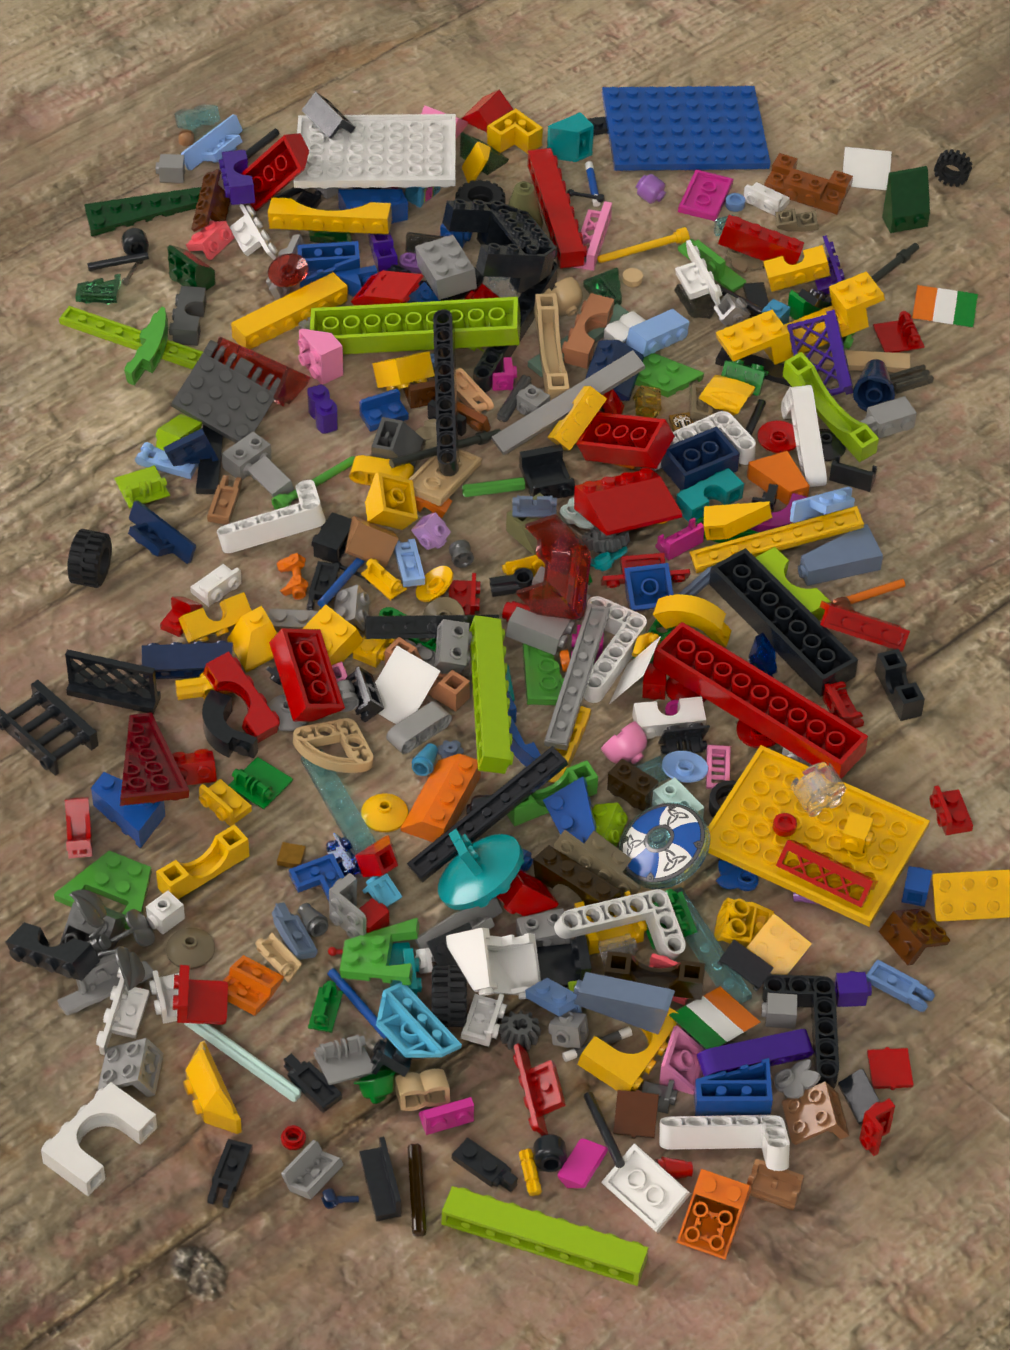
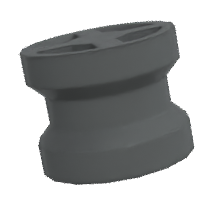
[449,540,474,568]

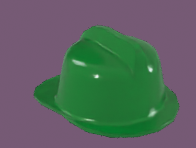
[353,1065,396,1104]

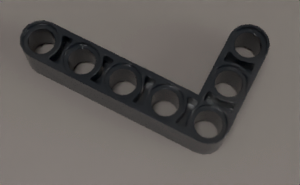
[762,974,839,1089]

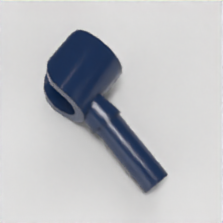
[321,1188,359,1209]

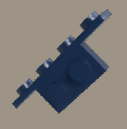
[128,501,197,564]

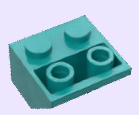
[547,112,594,162]

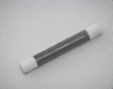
[562,1026,633,1062]

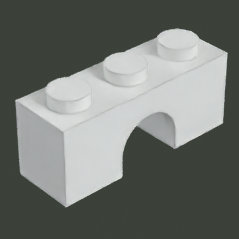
[632,696,706,739]

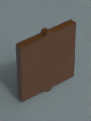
[613,1089,659,1139]

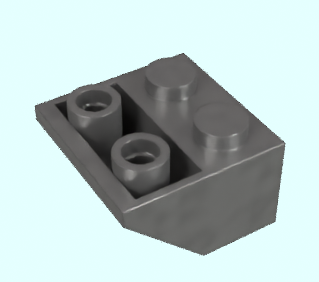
[59,901,126,959]

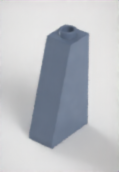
[798,524,883,586]
[573,972,675,1035]

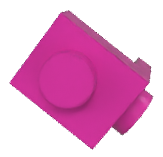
[492,357,517,391]

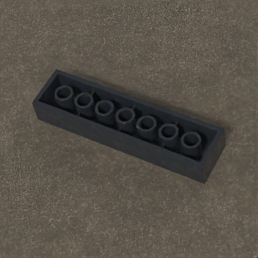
[709,548,858,697]

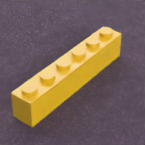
[231,272,348,351]

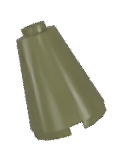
[508,181,543,229]

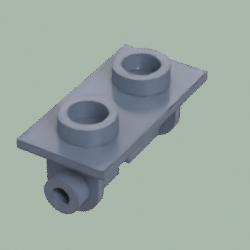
[512,495,557,518]

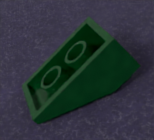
[882,166,930,233]

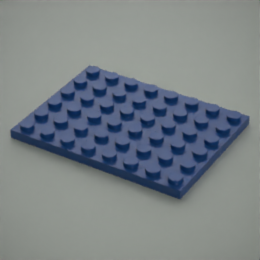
[602,86,771,171]

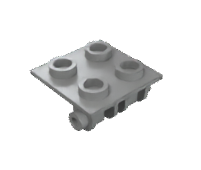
[313,1034,373,1085]

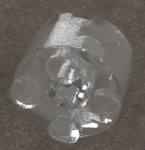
[791,762,846,817]

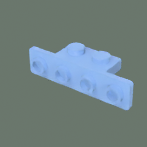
[181,114,243,170]
[790,487,855,523]

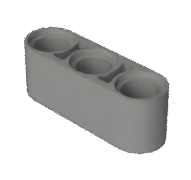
[386,701,452,754]

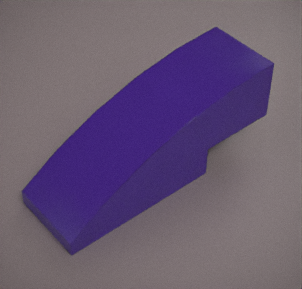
[367,232,398,272]

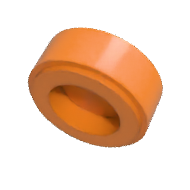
[559,649,570,673]

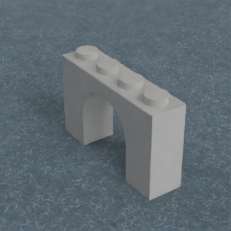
[505,566,591,655]

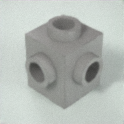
[713,293,751,326]
[516,384,550,415]
[548,1011,589,1048]

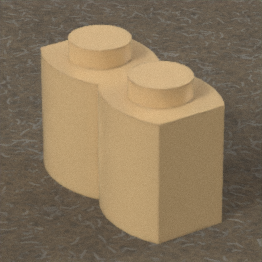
[395,1069,450,1111]

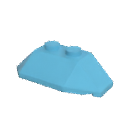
[376,982,462,1058]

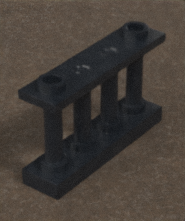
[0,680,99,776]

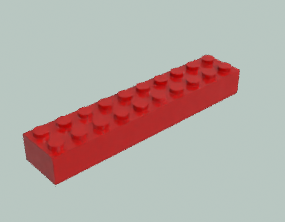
[653,622,868,780]

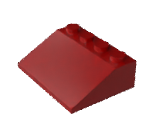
[574,468,682,536]

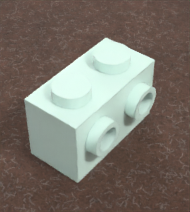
[652,778,704,822]

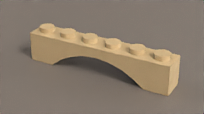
[534,293,570,401]

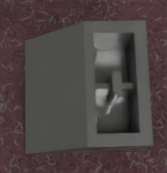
[371,417,424,469]

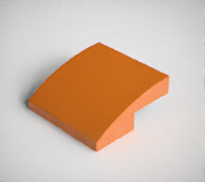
[223,955,284,1016]

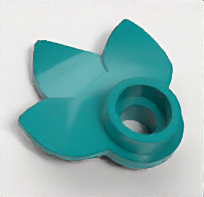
[588,546,628,571]

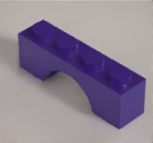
[219,150,255,205]

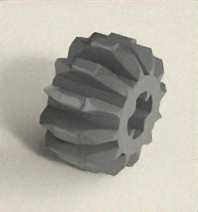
[499,1010,541,1051]

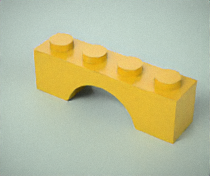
[156,824,250,899]

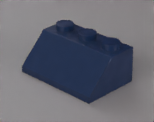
[585,340,644,401]

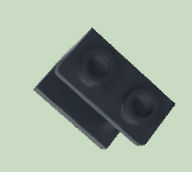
[519,444,575,499]

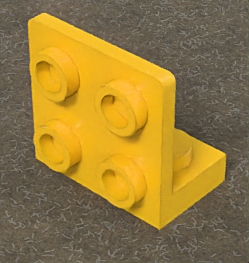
[746,913,812,975]

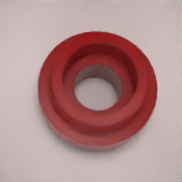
[281,1125,306,1150]

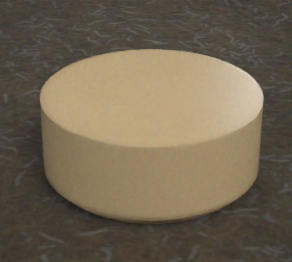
[622,268,643,287]

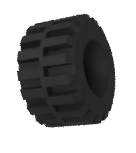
[455,180,506,204]
[67,529,112,588]
[432,965,467,1027]

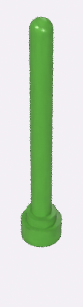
[271,456,355,510]

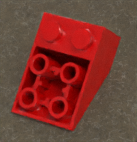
[351,270,424,306]

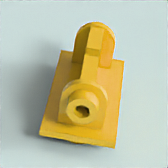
[502,552,549,577]
[361,558,407,601]

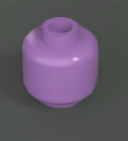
[636,174,666,204]

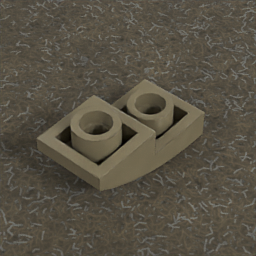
[775,208,819,231]

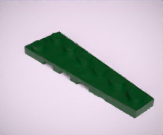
[84,187,201,236]

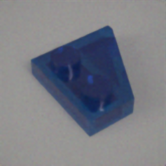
[748,633,778,678]

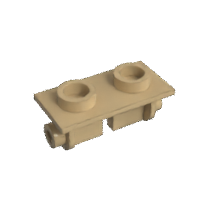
[255,933,303,983]

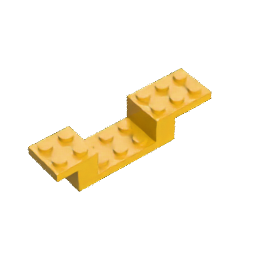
[716,271,885,365]

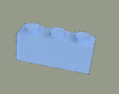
[626,309,690,357]

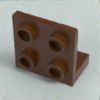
[403,370,436,409]

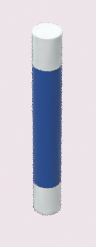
[585,161,601,207]

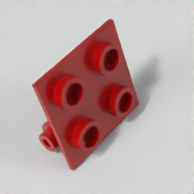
[873,311,925,353]

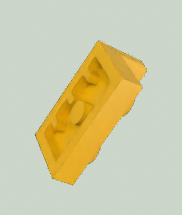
[353,636,396,668]
[199,779,252,826]

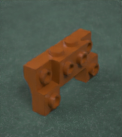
[764,153,853,215]

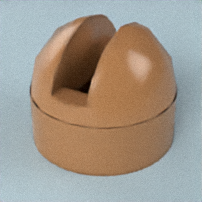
[179,129,195,146]

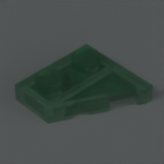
[75,274,121,304]

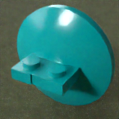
[438,829,524,910]

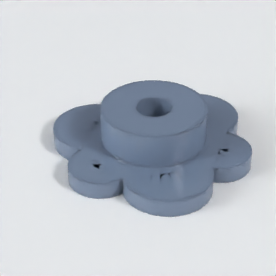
[437,740,464,759]

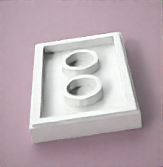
[601,1143,691,1233]

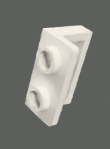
[461,994,507,1047]

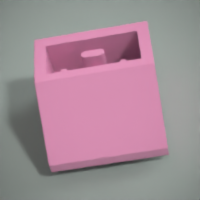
[298,329,343,384]

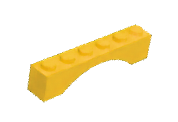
[268,198,392,235]

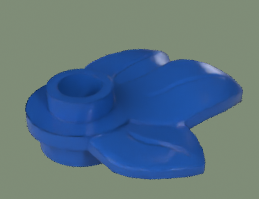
[716,860,759,891]

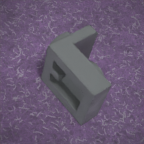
[642,1080,678,1114]

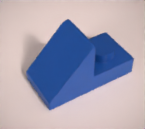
[336,265,377,297]

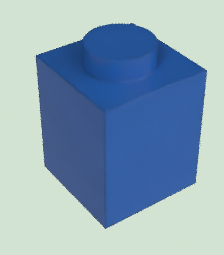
[902,866,932,907]

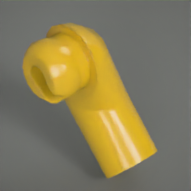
[632,632,660,657]

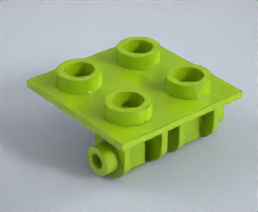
[114,466,170,508]

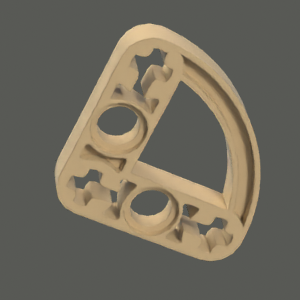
[293,718,373,773]

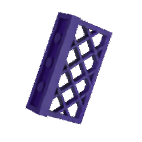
[787,310,854,396]

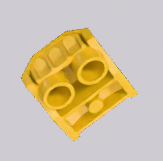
[699,375,755,416]
[714,898,774,947]

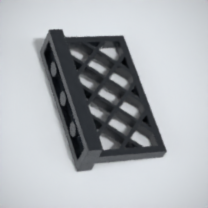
[65,649,161,714]

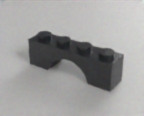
[5,922,100,981]

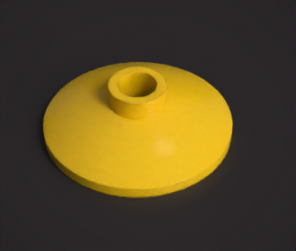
[416,566,453,602]
[361,793,408,832]

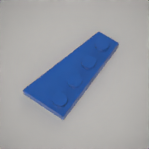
[543,776,597,843]

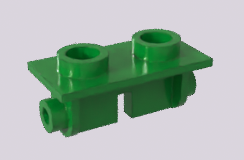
[308,981,343,1033]

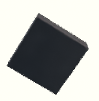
[295,190,321,209]

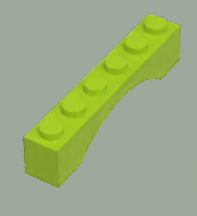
[783,352,879,463]

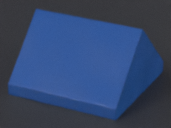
[624,563,674,611]

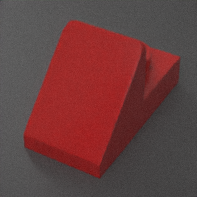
[160,596,203,637]

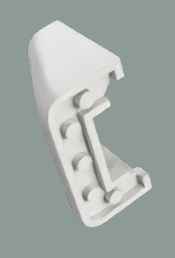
[446,928,541,999]

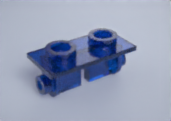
[326,832,362,877]

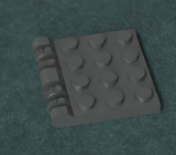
[171,340,285,443]

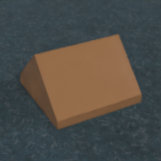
[345,516,399,568]

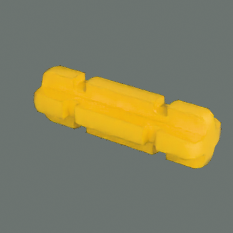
[519,1148,542,1197]

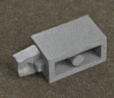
[860,396,917,438]

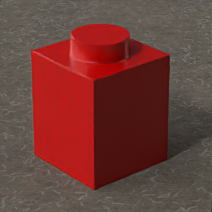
[642,663,667,700]
[359,898,390,933]

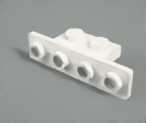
[230,204,279,263]
[675,240,722,306]
[96,967,150,1055]

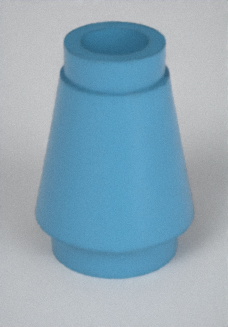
[412,743,438,776]

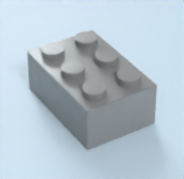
[415,235,477,300]

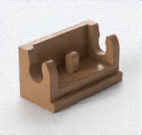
[747,1159,804,1211]

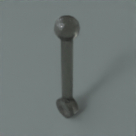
[122,261,143,285]

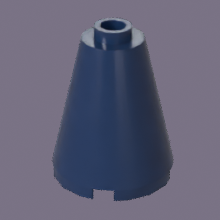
[853,359,895,412]

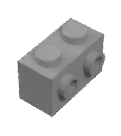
[222,432,272,480]
[435,619,472,673]
[516,908,571,947]

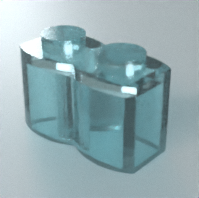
[174,104,220,130]

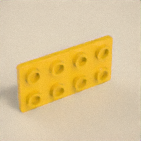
[932,870,1010,922]

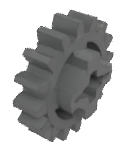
[582,527,630,554]

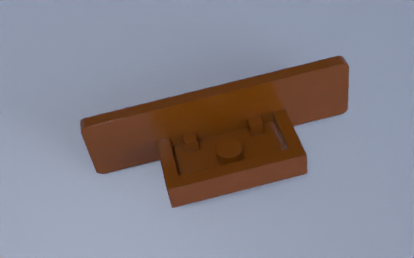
[191,169,230,232]

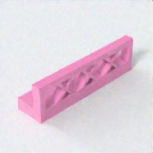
[575,201,612,271]

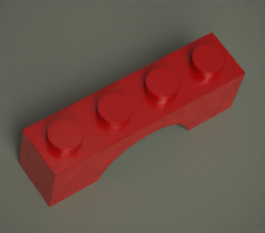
[203,651,280,743]

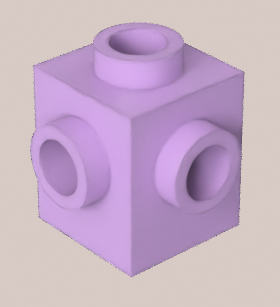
[411,512,451,550]

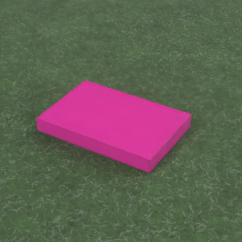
[678,170,733,222]

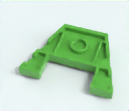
[54,851,152,930]
[339,918,420,985]

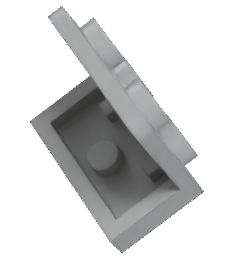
[329,873,366,938]

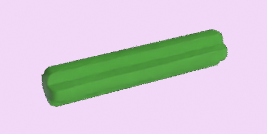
[462,477,525,497]

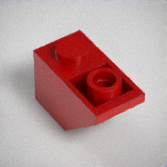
[355,835,398,877]

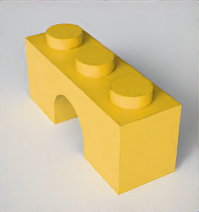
[763,245,831,292]
[547,386,607,451]
[178,592,252,644]

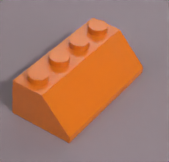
[401,753,481,842]

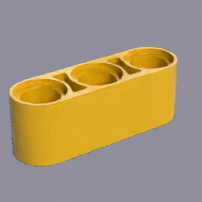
[349,455,415,486]

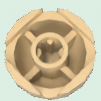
[544,277,583,316]

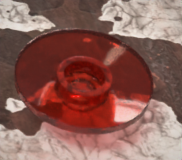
[268,253,308,287]

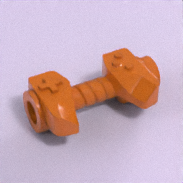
[277,553,309,600]

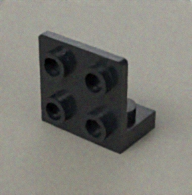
[537,935,592,988]

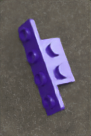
[814,235,845,295]

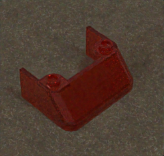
[212,336,311,407]
[516,514,591,620]

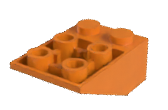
[676,1169,752,1260]

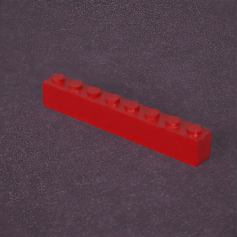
[527,148,587,269]

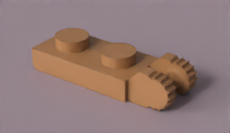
[207,475,242,525]

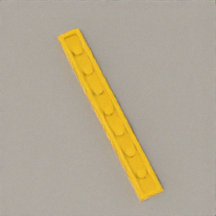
[690,506,864,573]

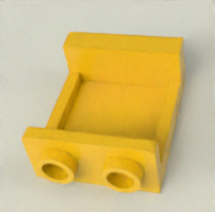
[574,891,647,955]

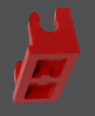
[822,681,864,728]

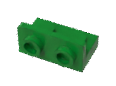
[721,359,769,396]

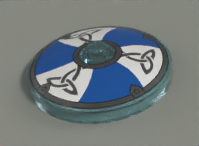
[618,802,710,889]

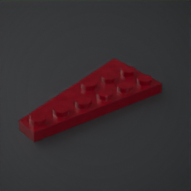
[120,713,190,806]

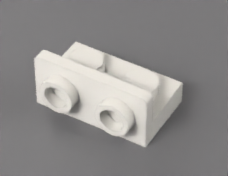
[744,182,790,216]
[190,564,242,607]
[149,970,179,1024]

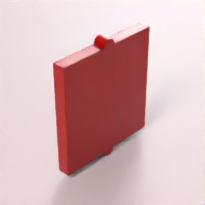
[867,1047,914,1090]

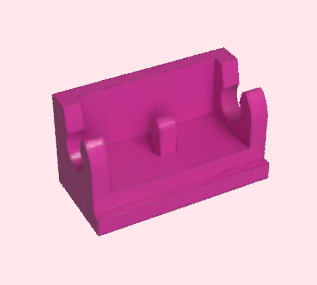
[655,518,704,561]

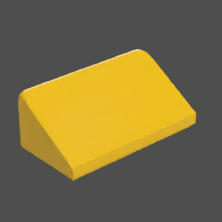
[462,142,491,183]

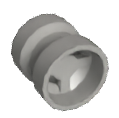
[337,680,359,712]

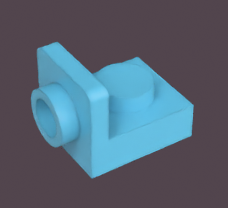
[362,873,402,907]

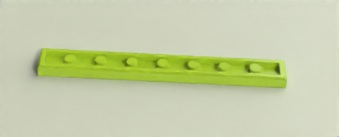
[59,306,203,369]

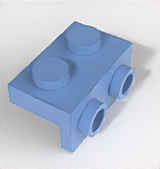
[525,978,582,1017]

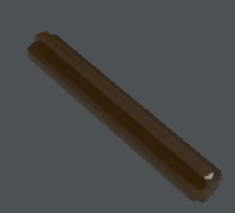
[408,1144,426,1237]

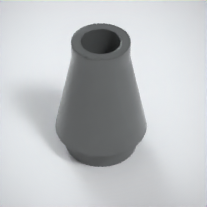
[298,903,328,937]

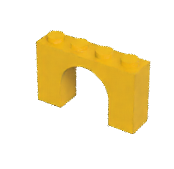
[577,1007,682,1092]

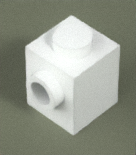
[146,891,185,935]

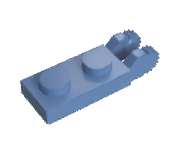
[866,960,935,1012]

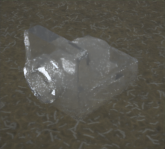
[598,933,638,966]

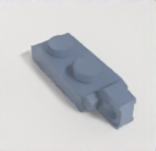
[272,903,318,960]

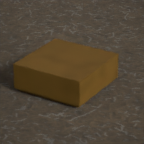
[277,842,306,868]

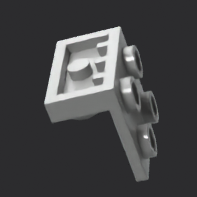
[98,1038,164,1097]

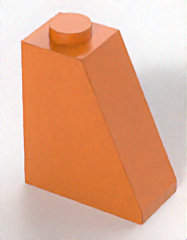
[747,451,809,505]

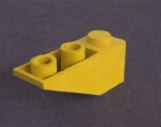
[704,502,772,540]

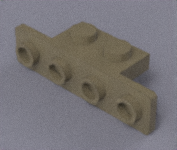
[553,830,641,897]

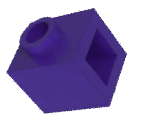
[834,971,872,1007]

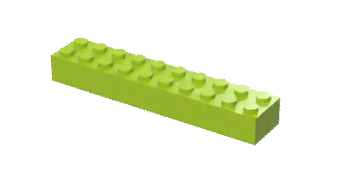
[310,297,520,354]

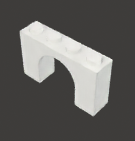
[41,1082,157,1196]

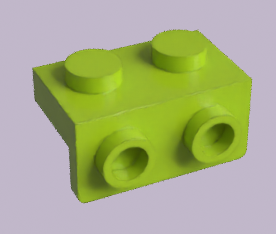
[592,802,628,847]

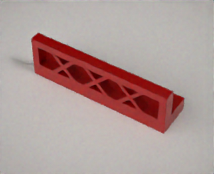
[820,601,910,652]
[776,840,878,908]

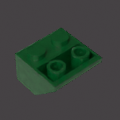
[167,245,216,291]

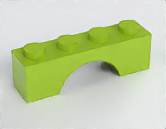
[755,547,831,621]

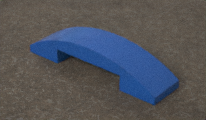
[507,692,541,767]

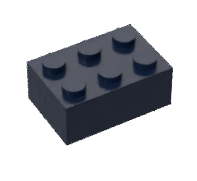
[661,426,740,490]

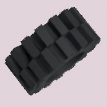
[934,149,972,187]

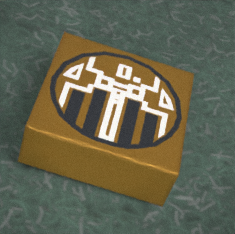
[669,412,693,432]

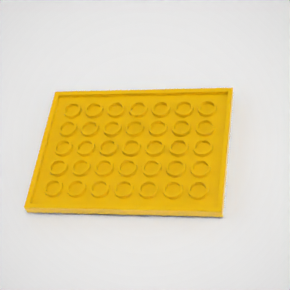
[702,745,930,927]

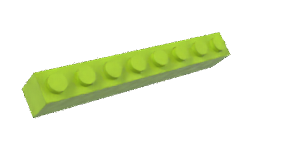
[469,615,514,774]
[441,1186,649,1286]

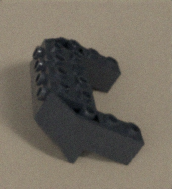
[442,199,557,293]

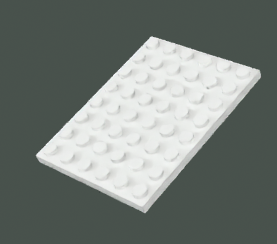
[294,114,456,189]

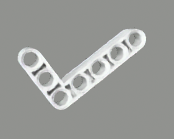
[781,385,827,487]
[642,411,756,471]
[217,480,326,553]
[584,596,647,703]
[554,889,686,961]
[659,1115,790,1171]

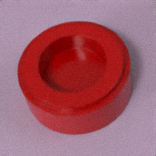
[773,813,797,837]

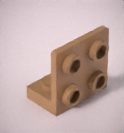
[782,1082,849,1145]

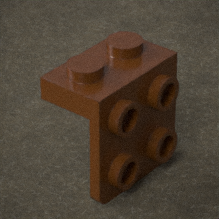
[878,908,950,965]

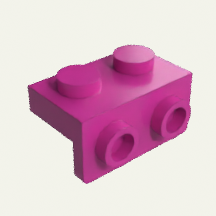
[419,1097,474,1135]

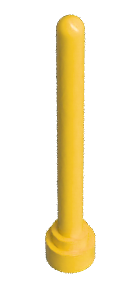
[597,227,690,263]

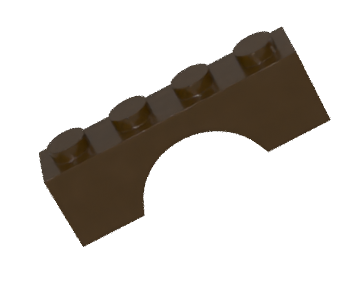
[533,845,621,917]
[604,951,706,1000]

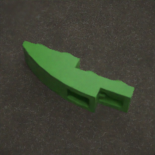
[124,307,169,386]

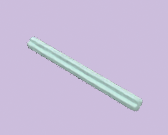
[184,1023,302,1102]

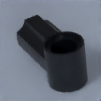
[489,568,533,597]

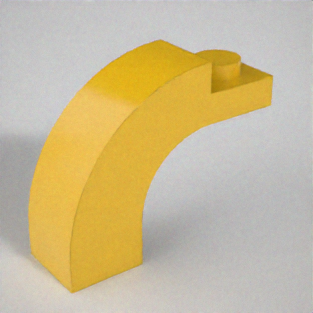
[653,594,732,648]

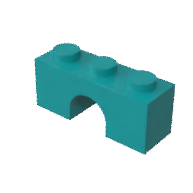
[676,468,744,522]

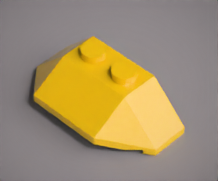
[183,1040,242,1134]

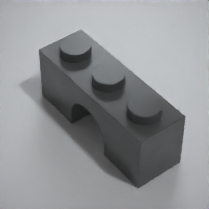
[169,286,207,346]

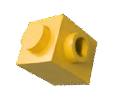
[839,812,874,854]

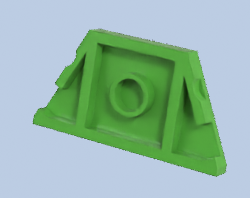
[635,353,704,398]

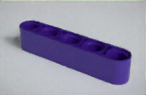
[696,1029,815,1077]

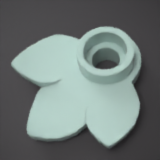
[559,497,594,529]

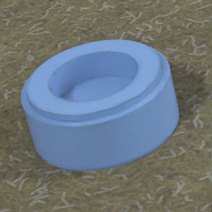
[725,193,745,212]

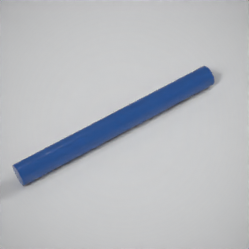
[318,558,365,608]
[327,968,386,1039]

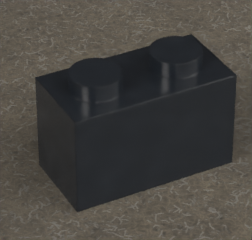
[311,512,352,563]

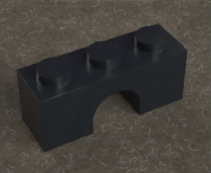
[875,649,925,721]

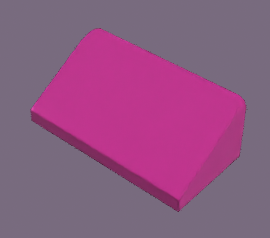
[557,1139,608,1188]

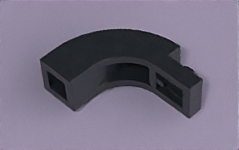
[202,690,258,758]

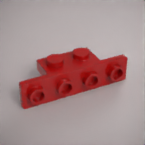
[601,553,691,588]
[513,1043,566,1136]

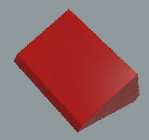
[461,89,514,132]

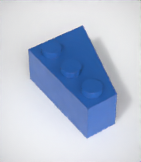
[338,189,408,224]
[297,241,360,288]
[91,772,165,849]
[694,1058,773,1116]

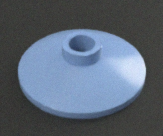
[662,751,708,783]

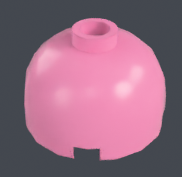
[601,721,647,765]

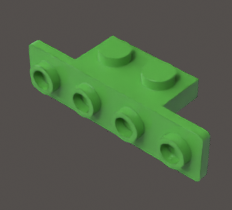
[678,239,746,292]

